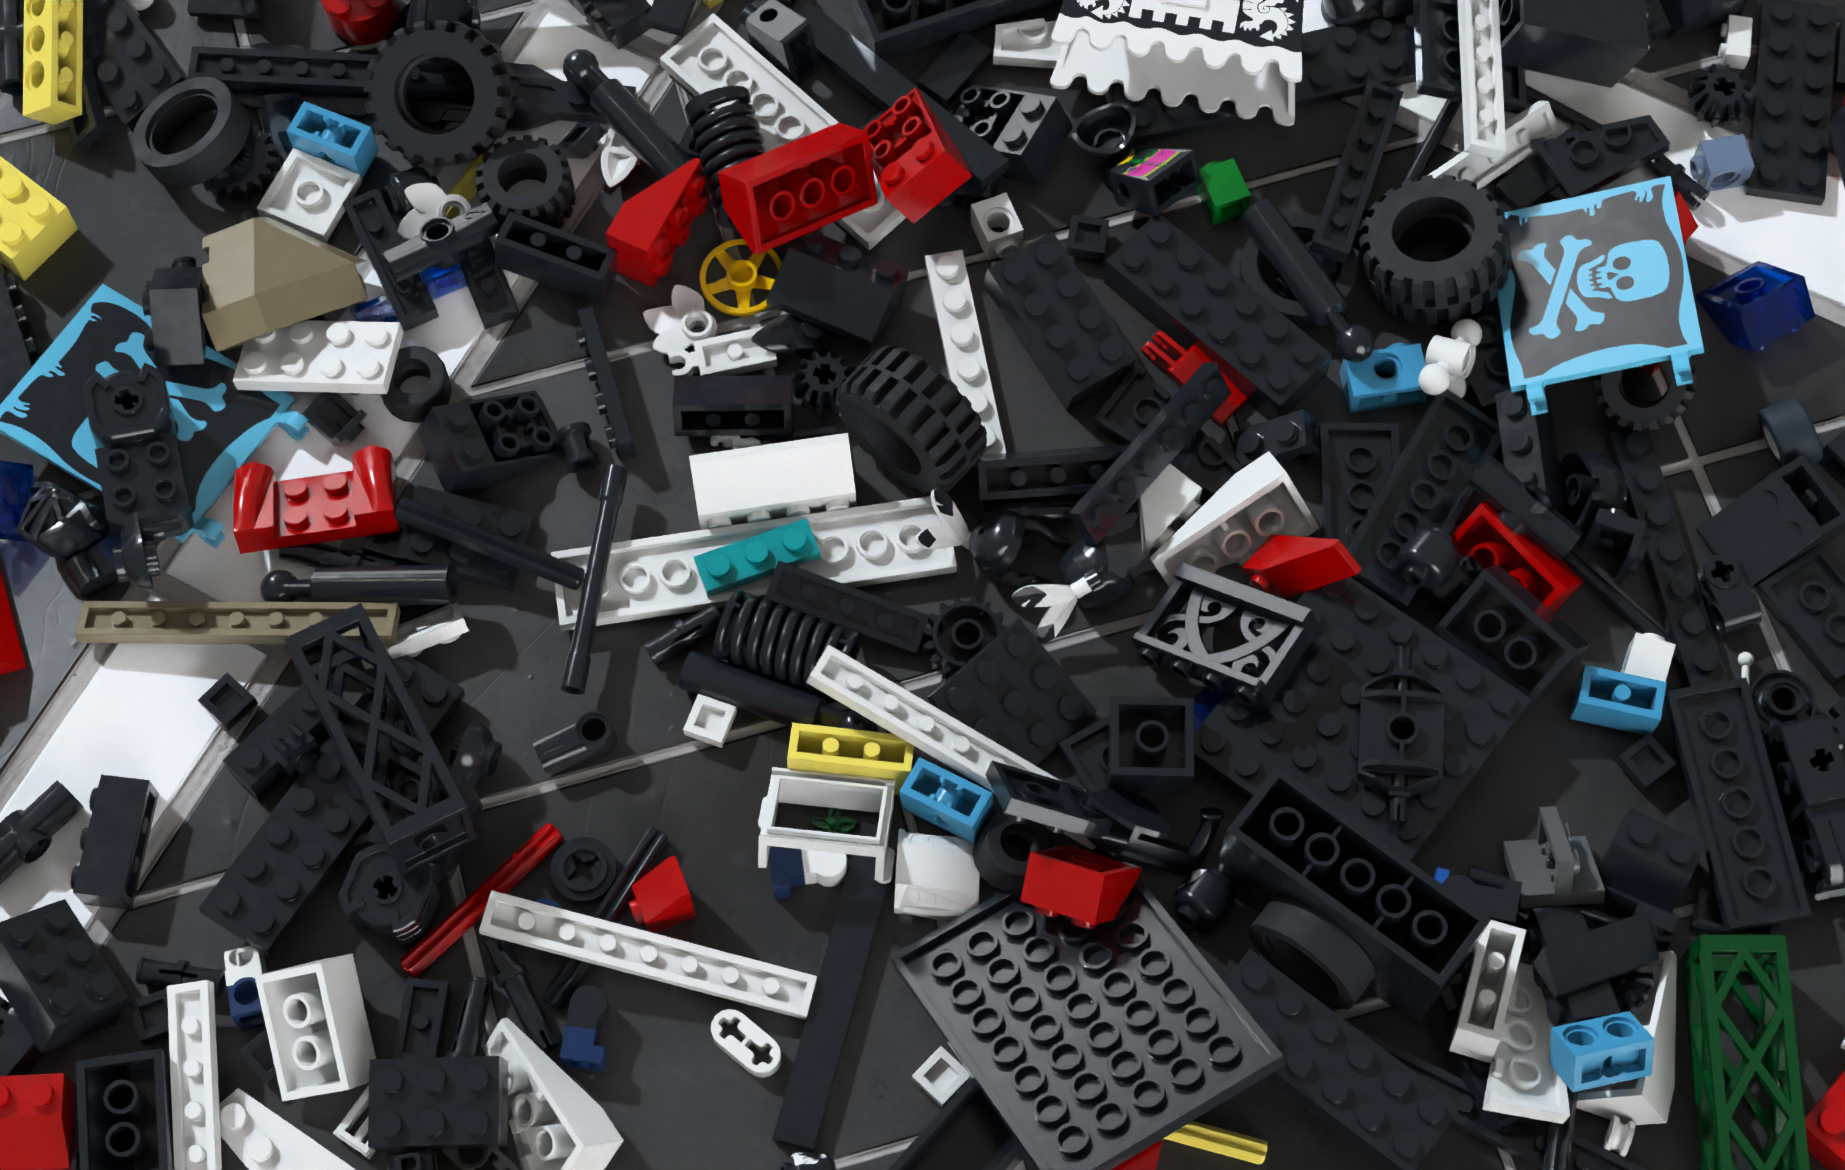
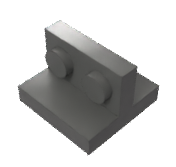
[1503,806,1605,909]

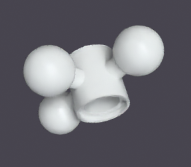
[1418,319,1482,399]

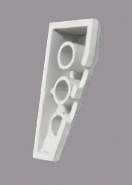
[1150,451,1320,587]
[1576,951,1677,1125]
[483,1018,624,1170]

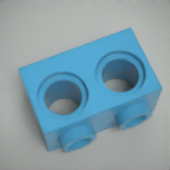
[1549,1011,1655,1092]

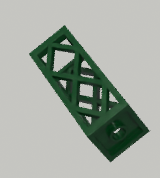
[1681,935,1810,1170]

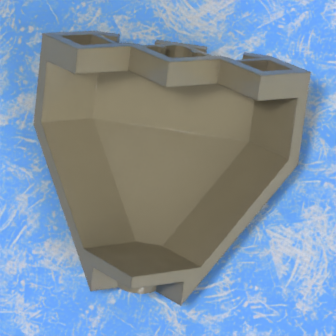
[202,217,368,352]

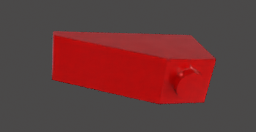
[1241,534,1362,598]

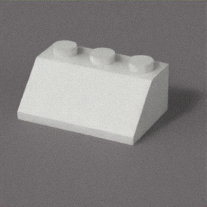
[255,953,376,1101]

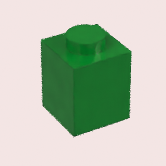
[1195,158,1251,226]

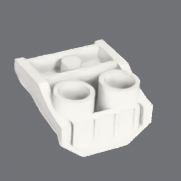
[894,829,980,921]

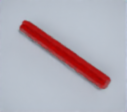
[399,823,563,978]

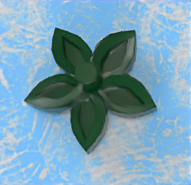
[810,808,859,834]

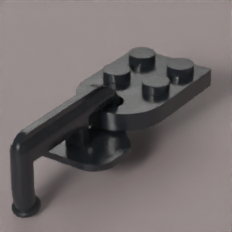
[985,761,1224,874]

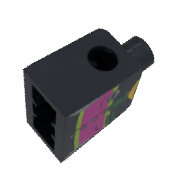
[1104,148,1201,216]

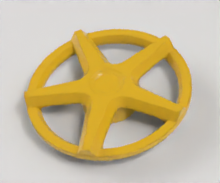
[699,239,782,318]

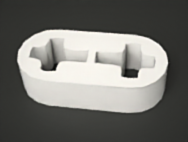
[711,1009,782,1078]

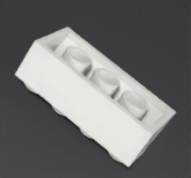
[689,433,857,530]

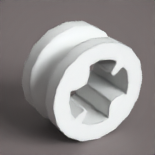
[1602,1115,1636,1158]

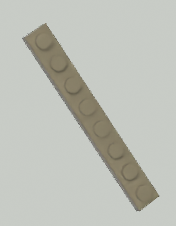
[75,601,401,645]

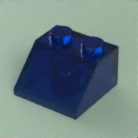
[1696,260,1815,352]

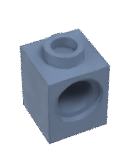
[1690,134,1755,192]

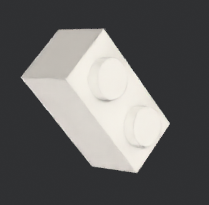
[1718,15,1753,69]

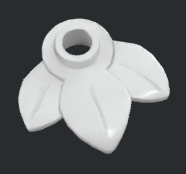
[398,183,472,240]
[643,285,717,355]

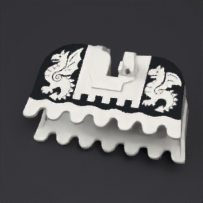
[1050,0,1304,126]

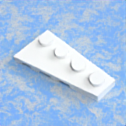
[1482,963,1570,1124]
[219,1088,356,1170]

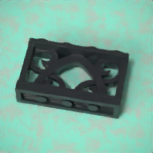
[1131,562,1323,708]

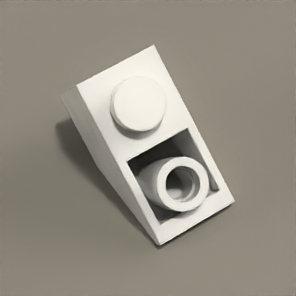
[1138,463,1202,558]

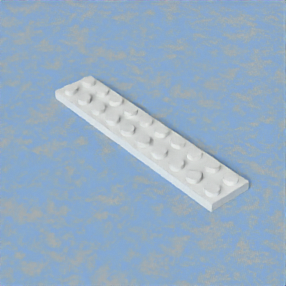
[551,496,957,631]

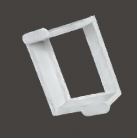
[758,767,895,884]

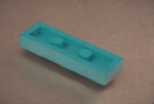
[693,518,821,597]

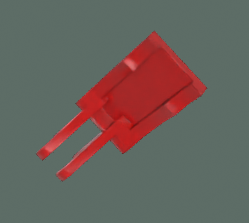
[1141,330,1247,428]

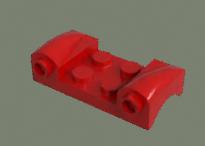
[233,445,399,554]

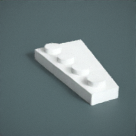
[993,18,1061,69]

